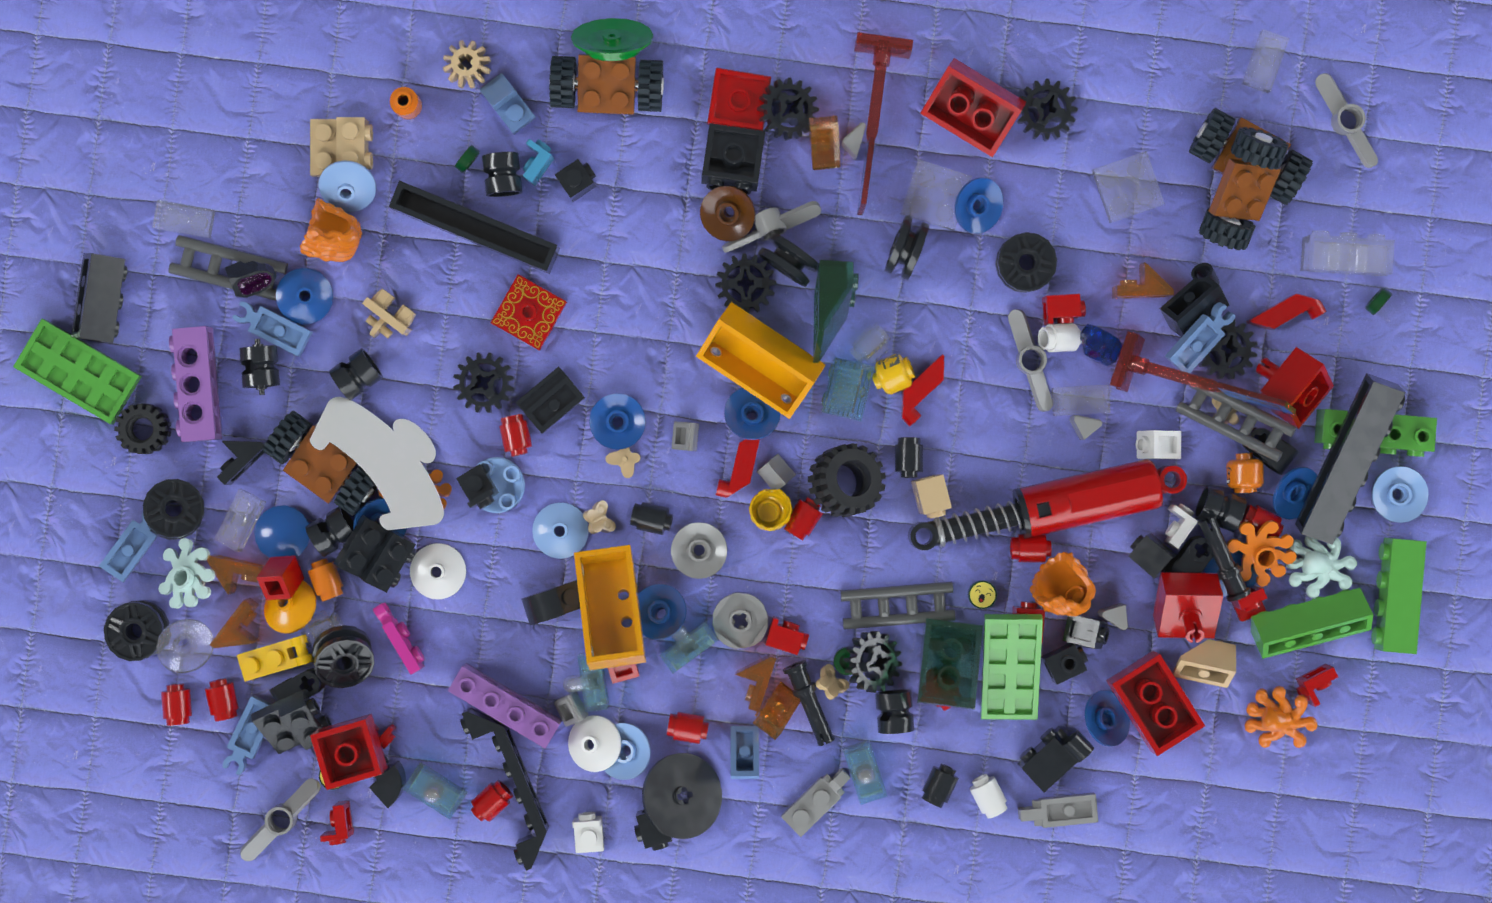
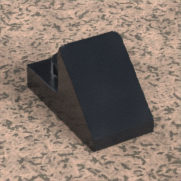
[217,441,265,485]

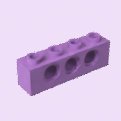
[169,326,222,442]
[448,663,562,749]

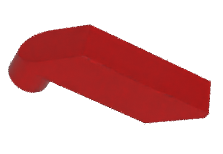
[1246,294,1327,330]
[901,354,944,427]
[716,439,760,498]

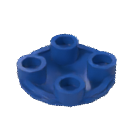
[254,505,310,558]

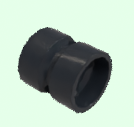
[482,152,523,197]
[329,348,383,400]
[1195,485,1247,532]
[305,506,354,557]
[875,689,915,734]

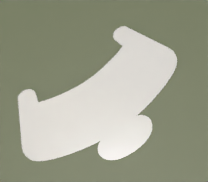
[310,397,444,530]

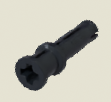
[1198,515,1252,602]
[783,660,835,746]

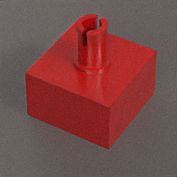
[1256,347,1334,429]
[1153,572,1223,643]
[310,713,388,790]

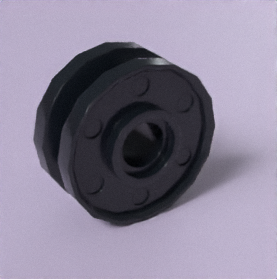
[884,216,930,280]
[758,232,820,287]
[995,232,1057,293]
[143,479,204,540]
[104,600,170,661]
[311,625,375,688]

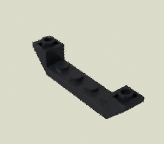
[460,708,549,871]

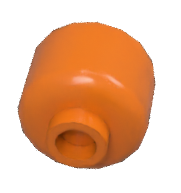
[1226,453,1264,493]

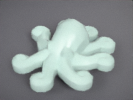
[1285,536,1357,599]
[158,538,215,609]

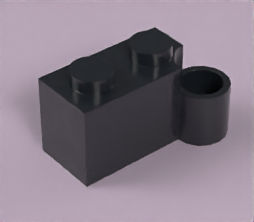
[1159,263,1229,337]
[1017,726,1094,793]

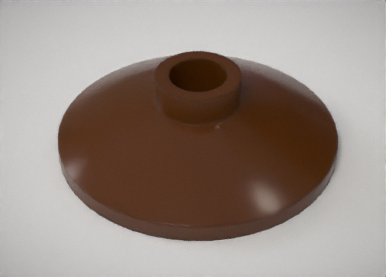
[700,186,755,241]

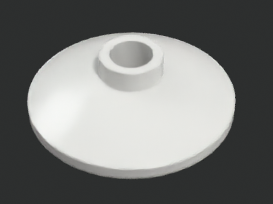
[410,543,466,599]
[568,715,621,772]

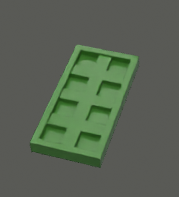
[13,319,142,424]
[980,614,1043,720]

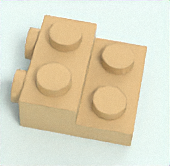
[310,117,373,177]

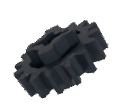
[757,77,819,141]
[1017,79,1078,142]
[715,253,776,313]
[1199,319,1258,380]
[453,352,515,413]
[844,631,902,693]

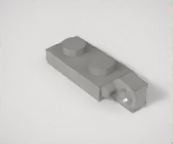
[781,768,850,837]
[1018,792,1098,828]

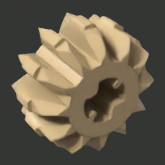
[443,40,491,89]

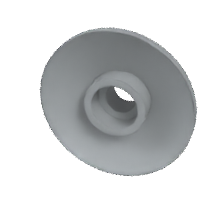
[671,522,727,579]

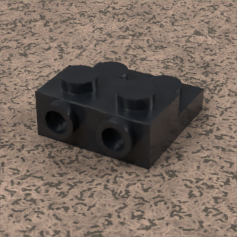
[701,123,765,195]
[334,515,416,593]
[251,690,332,754]

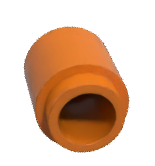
[390,87,422,120]
[307,558,343,602]

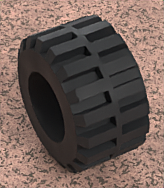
[808,443,886,517]

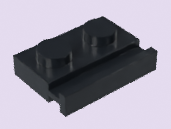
[515,366,585,434]

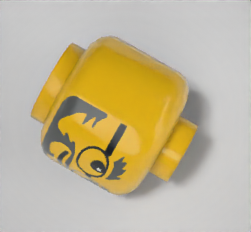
[871,353,915,395]

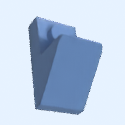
[480,73,536,135]
[731,726,759,779]

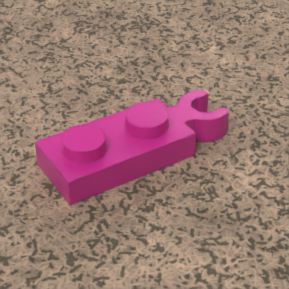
[373,602,425,675]

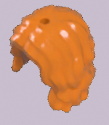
[300,198,362,262]
[1029,552,1096,617]

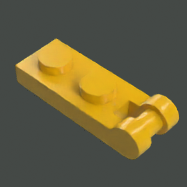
[237,634,314,682]

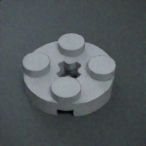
[713,592,768,649]

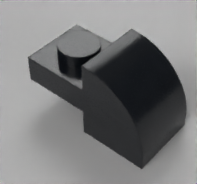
[521,580,580,625]
[369,755,406,808]

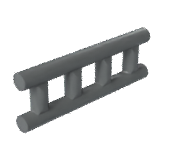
[168,235,288,301]
[1176,377,1297,462]
[840,581,955,630]

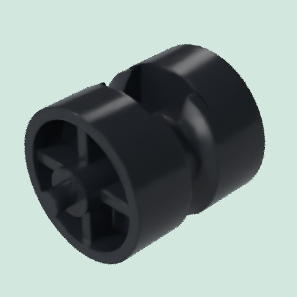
[239,339,280,395]

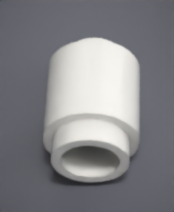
[1038,323,1082,352]
[970,774,1008,819]

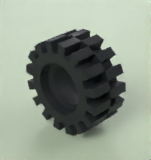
[114,403,171,454]

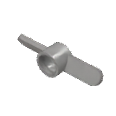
[1315,73,1378,168]
[722,201,821,253]
[1008,309,1053,412]
[240,778,321,861]

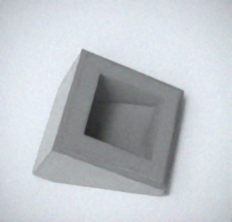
[841,122,866,160]

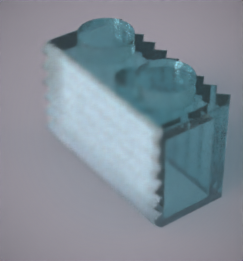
[821,357,875,422]

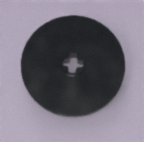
[642,753,722,839]

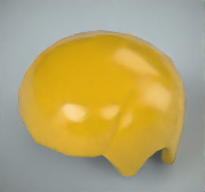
[749,489,793,531]

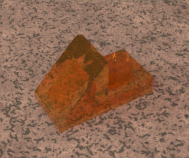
[809,115,841,170]
[1112,262,1174,299]
[207,554,265,595]
[210,598,260,648]
[735,654,777,712]
[753,681,800,740]

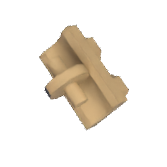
[362,289,416,338]

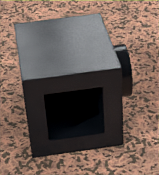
[555,159,596,202]
[1128,533,1177,579]
[1041,643,1088,685]
[634,810,673,851]

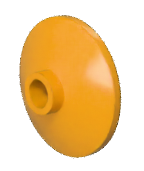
[264,581,316,634]

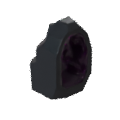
[225,261,276,298]

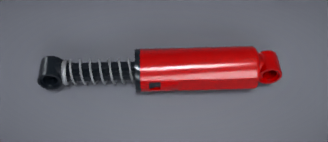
[908,459,1187,551]

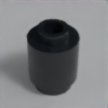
[895,437,923,478]
[630,502,673,535]
[922,763,959,808]

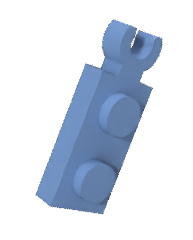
[232,301,313,357]
[1165,302,1236,376]
[99,513,158,583]
[223,695,271,775]

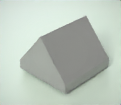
[1069,415,1102,440]
[672,421,699,451]
[757,454,796,489]
[1097,603,1128,631]
[554,690,589,727]

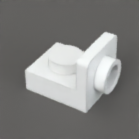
[1136,430,1181,459]
[1164,503,1198,549]
[572,812,604,853]

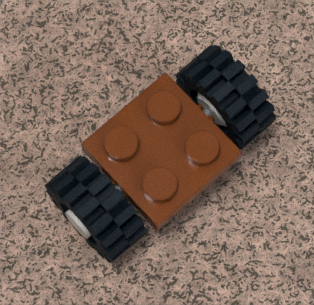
[549,54,664,115]
[1189,108,1313,205]
[1199,127,1289,250]
[263,411,377,516]

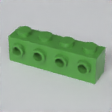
[1314,409,1437,457]
[1371,537,1427,654]
[1251,588,1373,659]

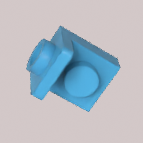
[523,139,554,186]

